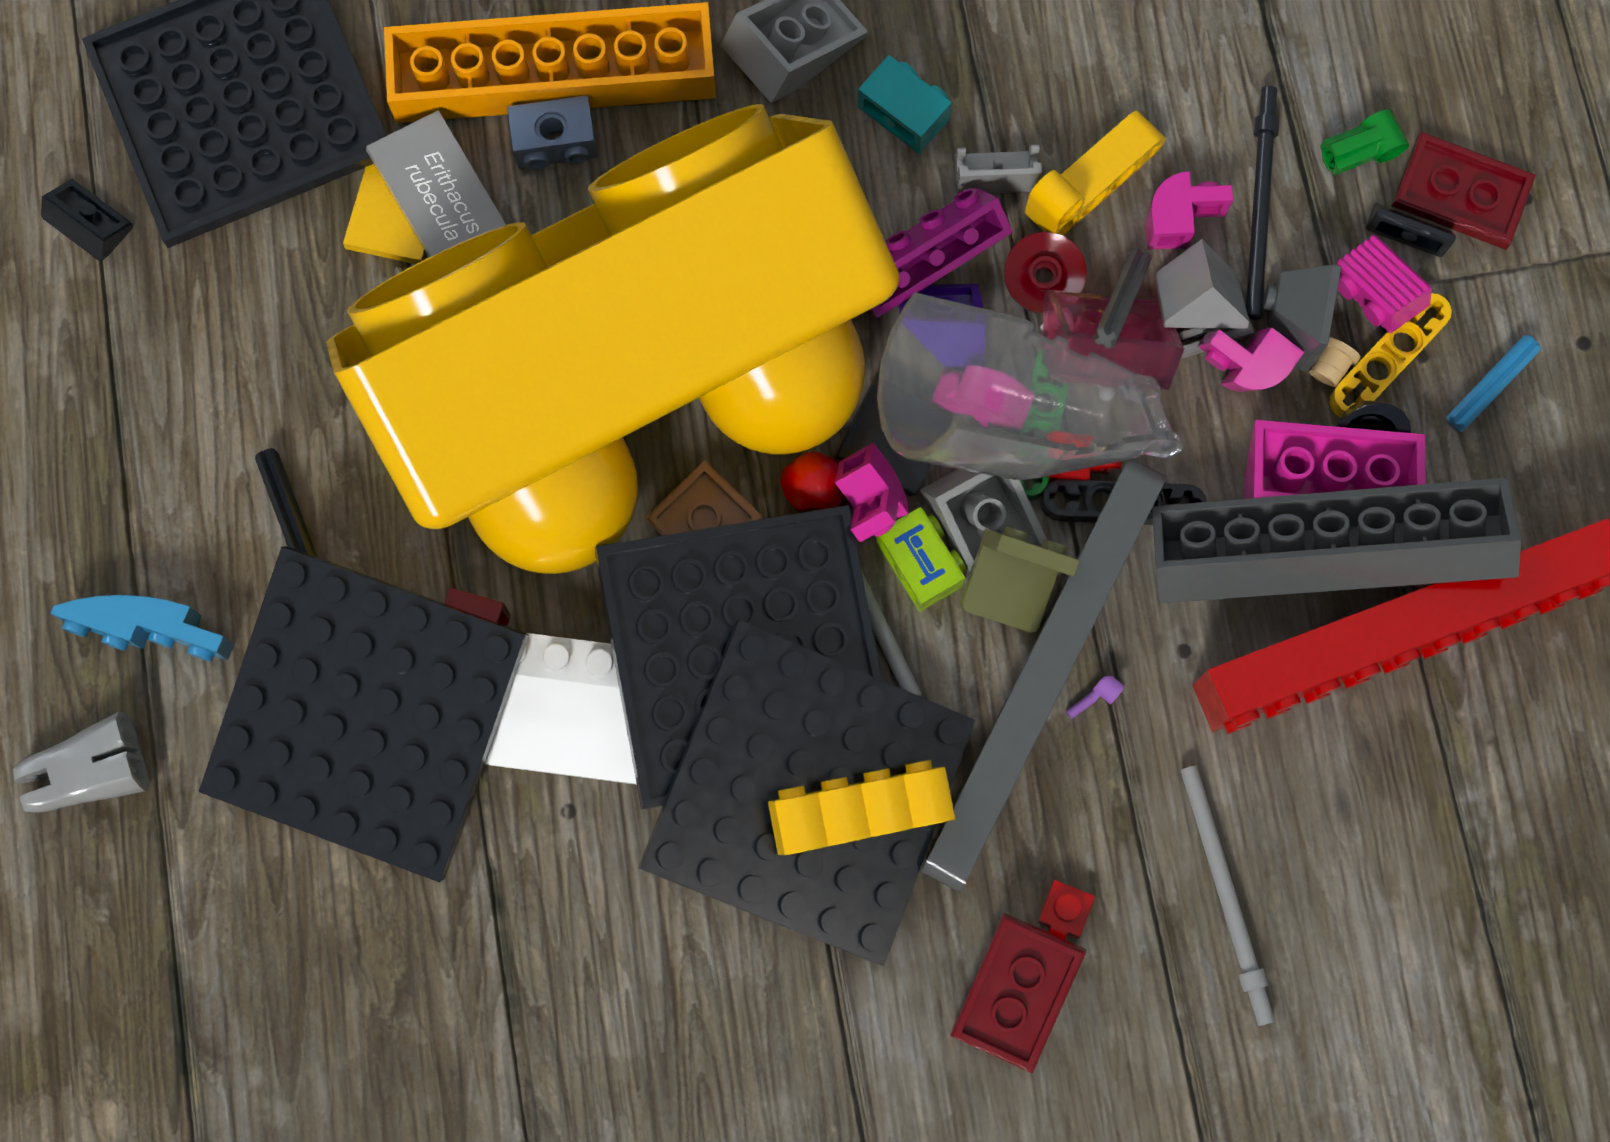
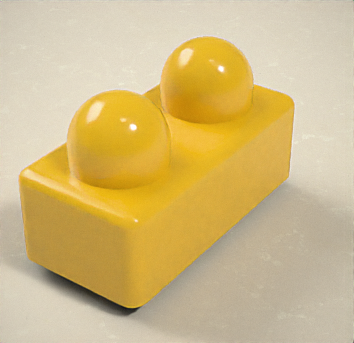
[326,104,900,574]

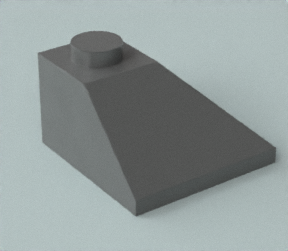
[1263,265,1341,372]

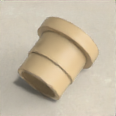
[1309,337,1361,387]

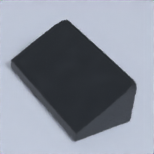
[41,179,133,261]
[1365,203,1456,257]

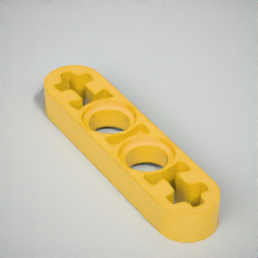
[1329,293,1452,418]

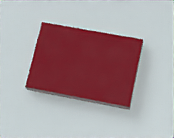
[1391,132,1536,250]
[950,913,1086,1073]

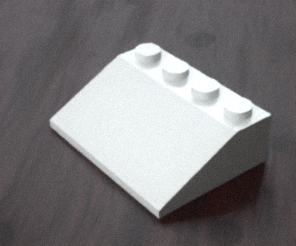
[484,633,637,785]

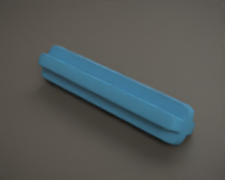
[1446,335,1541,432]

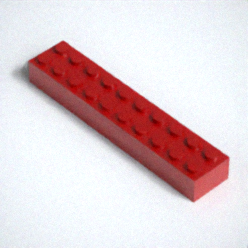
[1192,518,1610,734]

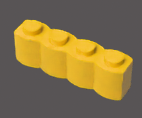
[768,760,955,855]

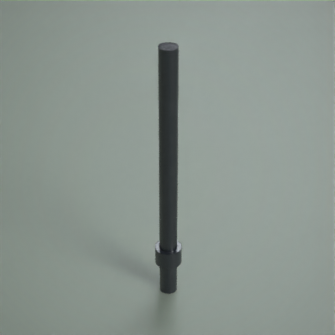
[1246,86,1280,320]

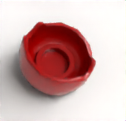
[780,451,845,512]

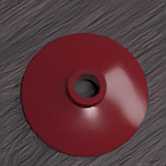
[1004,232,1087,314]

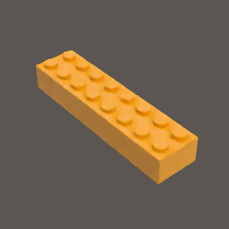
[384,2,716,123]

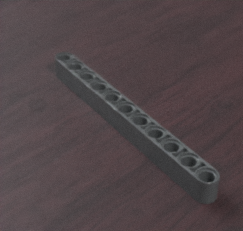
[921,458,1167,892]

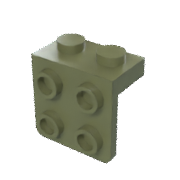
[960,526,1080,633]

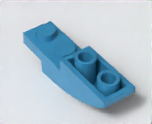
[50,595,234,662]

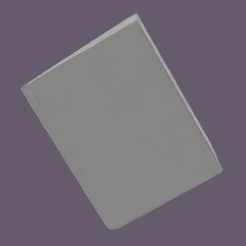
[1155,239,1249,329]

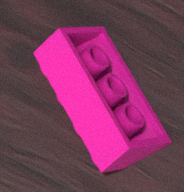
[1244,420,1426,499]

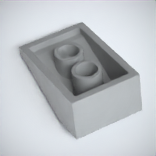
[720,0,868,103]
[920,450,1047,578]

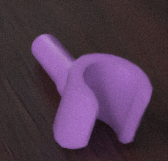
[1065,676,1124,719]

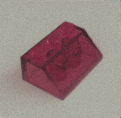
[1042,289,1185,390]

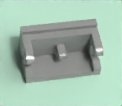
[954,144,1042,194]

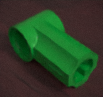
[1320,109,1410,175]

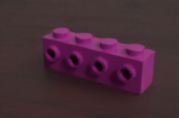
[866,188,1013,318]

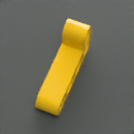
[1025,110,1166,236]

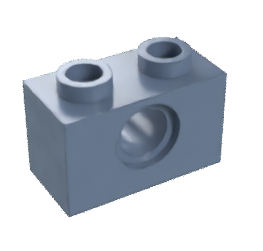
[507,95,598,170]

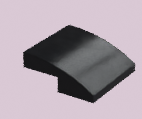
[835,384,952,496]

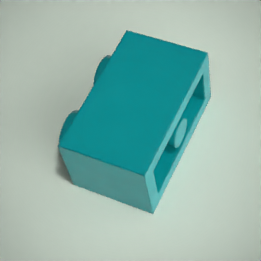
[857,55,952,154]

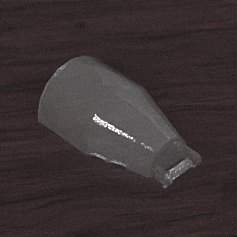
[877,292,1183,480]

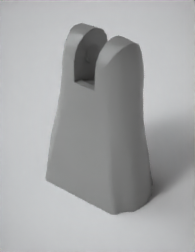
[12,711,150,813]

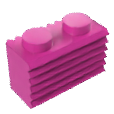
[1336,235,1432,333]

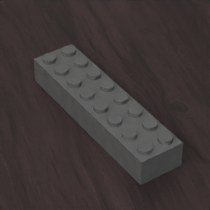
[1152,477,1521,604]

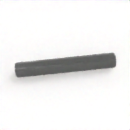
[1093,248,1152,349]

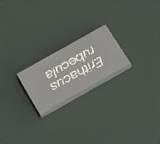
[366,110,506,257]

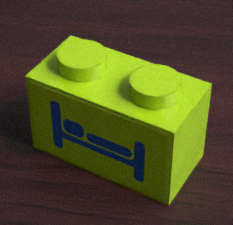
[876,507,967,612]

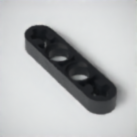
[1041,479,1207,525]

